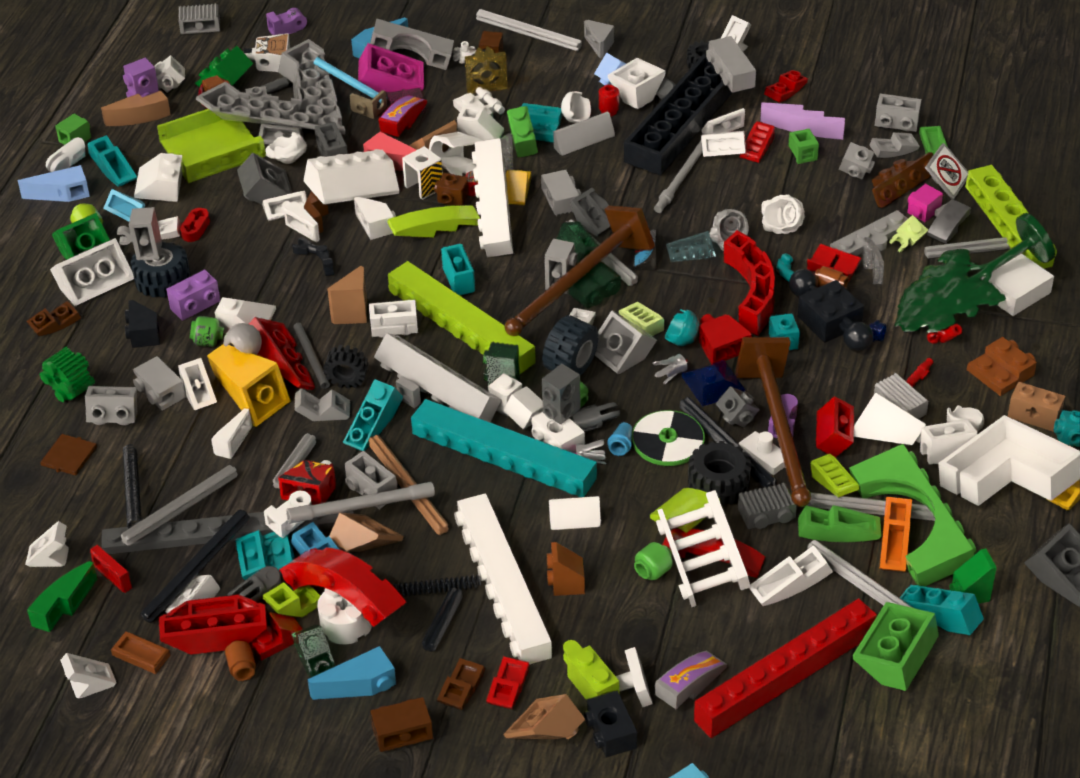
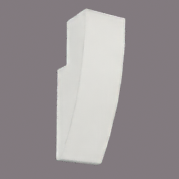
[749,545,833,606]

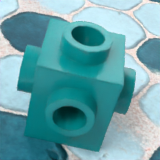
[1054,410,1080,447]

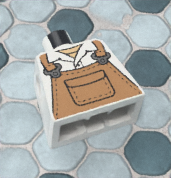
[244,34,290,72]

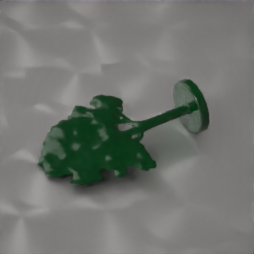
[894,213,1056,333]

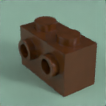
[370,697,433,752]

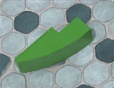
[798,505,881,542]

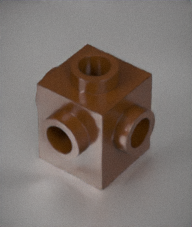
[434,173,469,206]

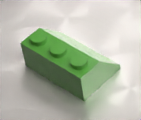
[853,602,939,691]

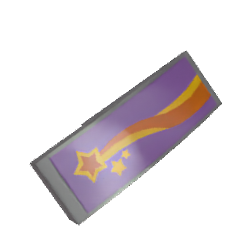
[655,650,727,709]

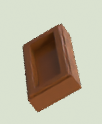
[111,631,171,674]

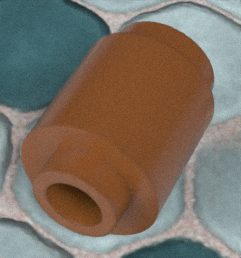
[815,266,849,288]
[225,641,256,681]

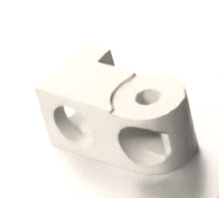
[264,491,311,539]

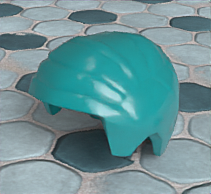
[665,309,699,346]

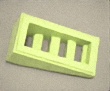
[619,302,664,336]

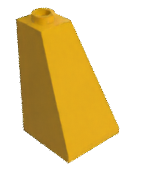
[207,344,291,427]

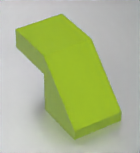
[263,582,320,617]

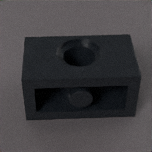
[584,690,637,758]

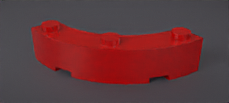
[724,230,775,336]
[279,547,406,627]

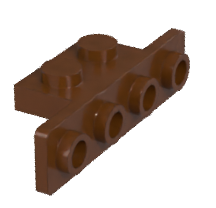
[872,152,933,208]

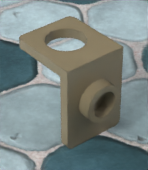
[350,90,387,119]

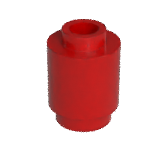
[599,85,619,116]

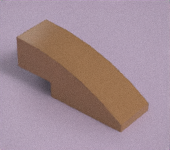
[101,91,171,126]

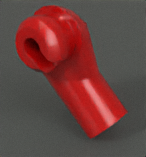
[927,324,962,344]

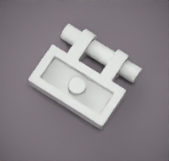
[453,87,505,117]

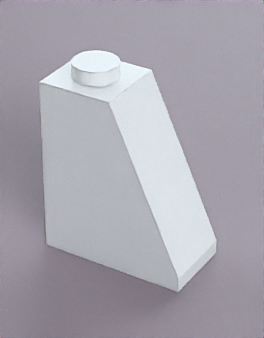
[854,393,926,445]

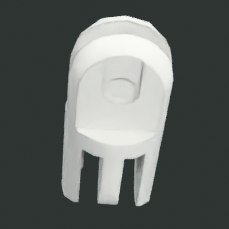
[46,137,85,172]

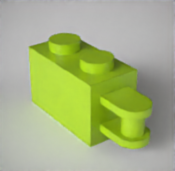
[563,640,620,700]

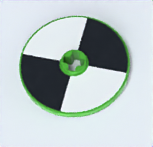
[632,410,705,466]

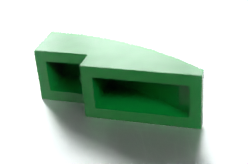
[27,561,98,632]

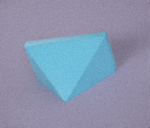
[103,189,145,221]

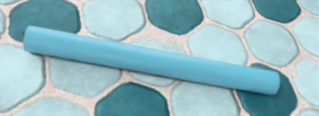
[313,57,387,103]

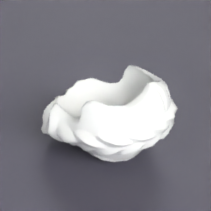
[266,132,307,164]
[762,194,805,234]

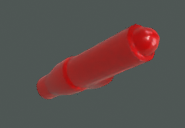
[906,358,934,387]

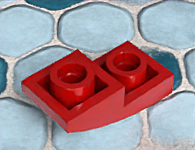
[764,70,808,103]

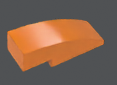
[880,497,912,572]

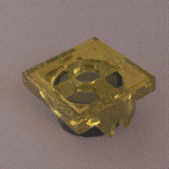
[465,47,508,94]

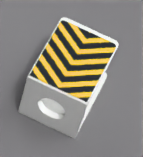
[402,146,443,200]

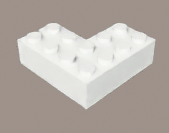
[939,415,1080,506]

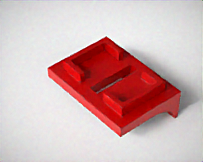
[807,244,861,283]

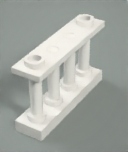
[656,490,751,607]

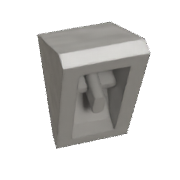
[584,20,614,58]

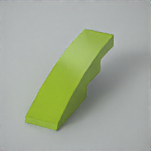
[387,206,480,238]

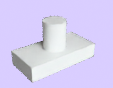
[701,131,746,157]
[739,431,785,475]
[616,647,653,707]

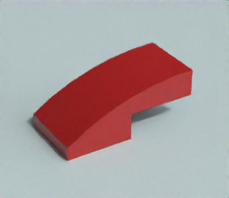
[486,656,530,709]

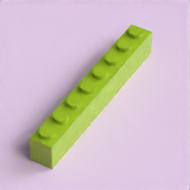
[388,261,536,377]

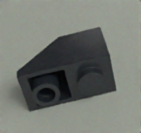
[125,300,160,348]

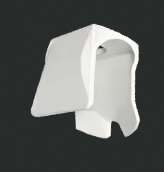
[429,132,483,176]

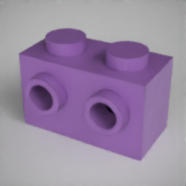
[123,58,159,98]
[166,270,220,321]

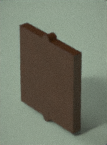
[40,434,97,476]

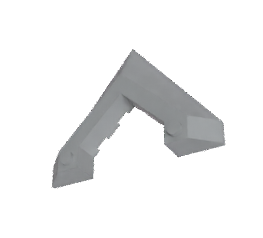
[196,39,345,135]

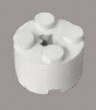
[318,588,372,644]

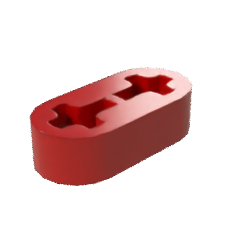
[180,208,210,242]

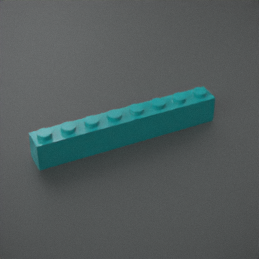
[411,399,597,497]

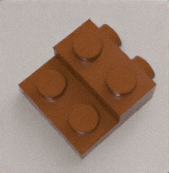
[967,337,1037,396]

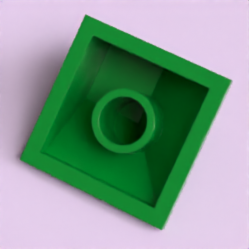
[52,213,110,260]

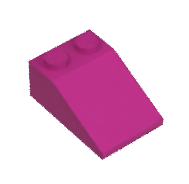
[358,43,424,92]

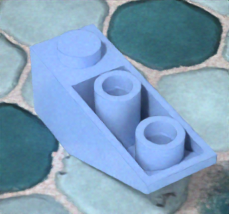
[18,165,90,202]

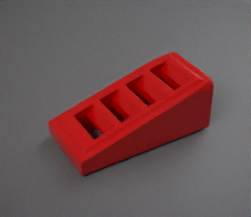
[739,121,775,163]

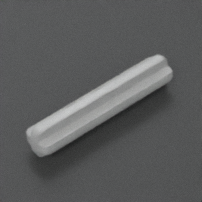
[273,433,316,489]

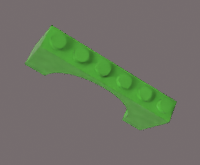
[849,444,977,587]

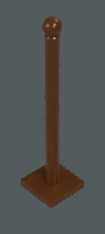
[504,205,655,336]
[735,337,811,507]

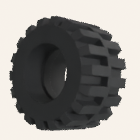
[688,441,751,506]

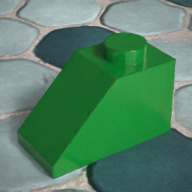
[949,548,997,604]

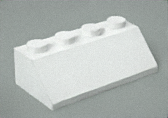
[304,149,399,204]

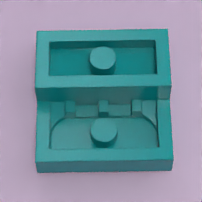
[521,103,563,142]
[235,530,295,580]

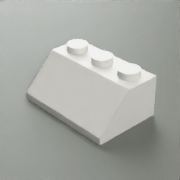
[50,238,134,306]

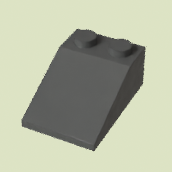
[1024,523,1080,607]

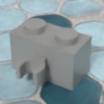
[117,207,162,260]

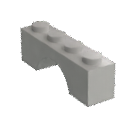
[370,19,454,70]

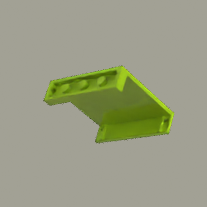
[157,109,266,183]

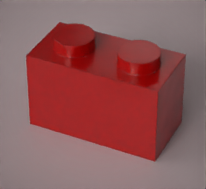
[816,396,854,458]

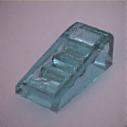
[666,231,716,262]

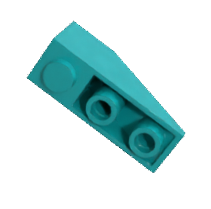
[343,379,403,452]
[899,585,984,635]

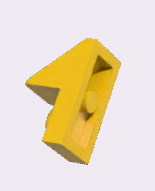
[506,170,531,205]

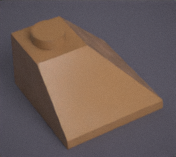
[329,512,404,553]
[503,694,585,739]

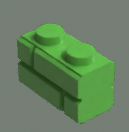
[507,106,538,157]

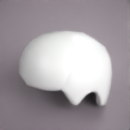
[561,91,591,123]
[947,405,984,432]

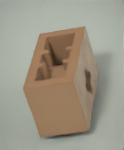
[1008,382,1065,432]

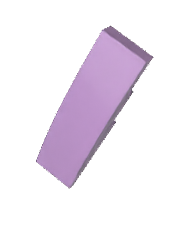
[760,103,845,140]

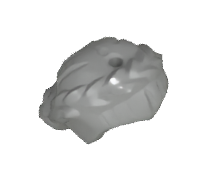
[710,209,749,251]

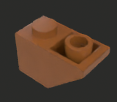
[547,542,585,596]

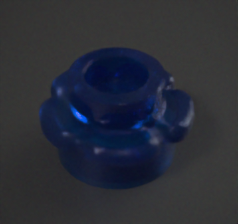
[869,320,886,342]

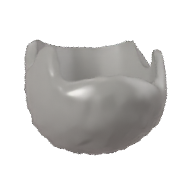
[224,323,262,355]

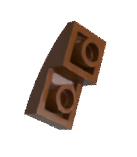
[27,301,81,336]

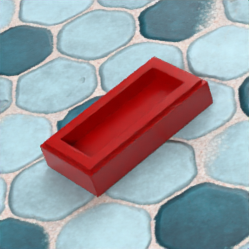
[90,545,132,593]

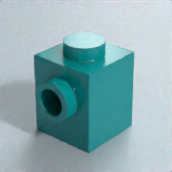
[769,313,800,350]

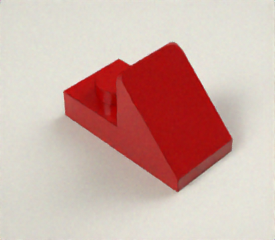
[249,612,307,661]

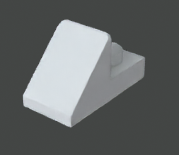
[721,15,751,51]
[25,521,69,567]
[61,653,116,699]

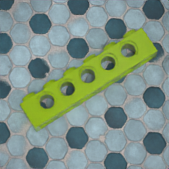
[965,165,1057,269]

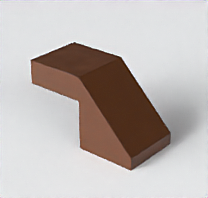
[304,190,329,233]

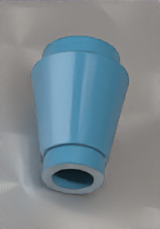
[607,422,632,456]

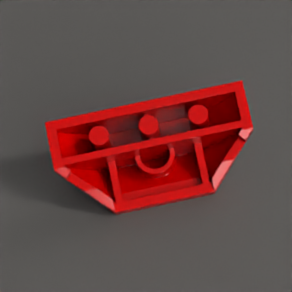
[159,595,267,655]

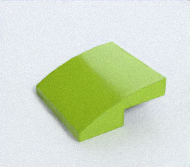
[650,488,720,533]

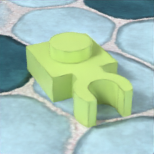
[889,215,928,252]

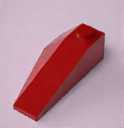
[249,317,315,390]

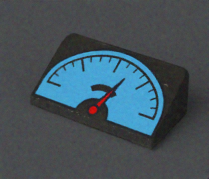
[633,229,656,270]

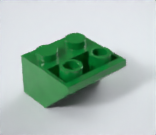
[195,45,253,87]

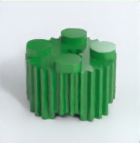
[39,347,95,402]

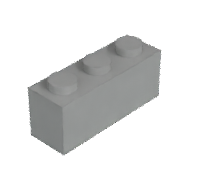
[706,36,756,93]

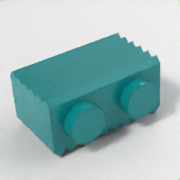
[441,244,475,295]

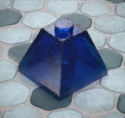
[682,360,745,407]

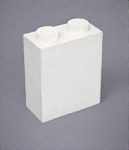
[982,254,1054,316]

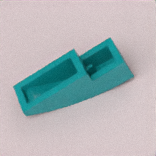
[88,135,137,187]

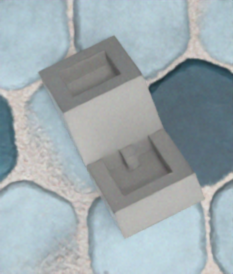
[294,388,350,421]

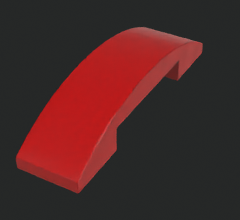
[662,529,765,578]

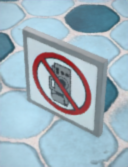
[925,143,968,199]

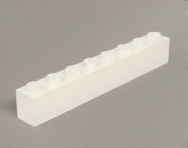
[454,493,552,664]

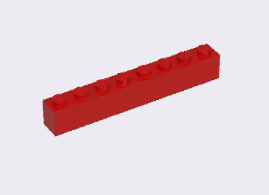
[694,598,877,738]

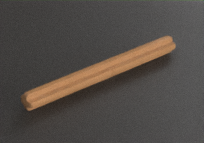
[369,435,449,535]

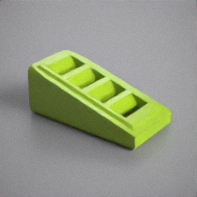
[810,454,859,498]

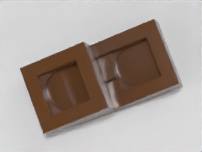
[437,658,485,710]

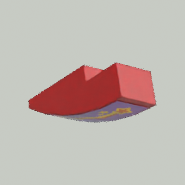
[378,95,427,137]

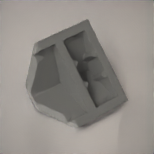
[570,188,611,236]

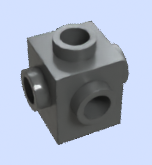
[716,386,759,428]

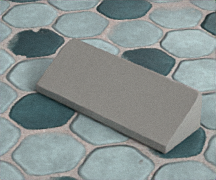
[554,112,615,155]

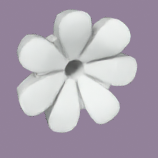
[453,41,477,64]

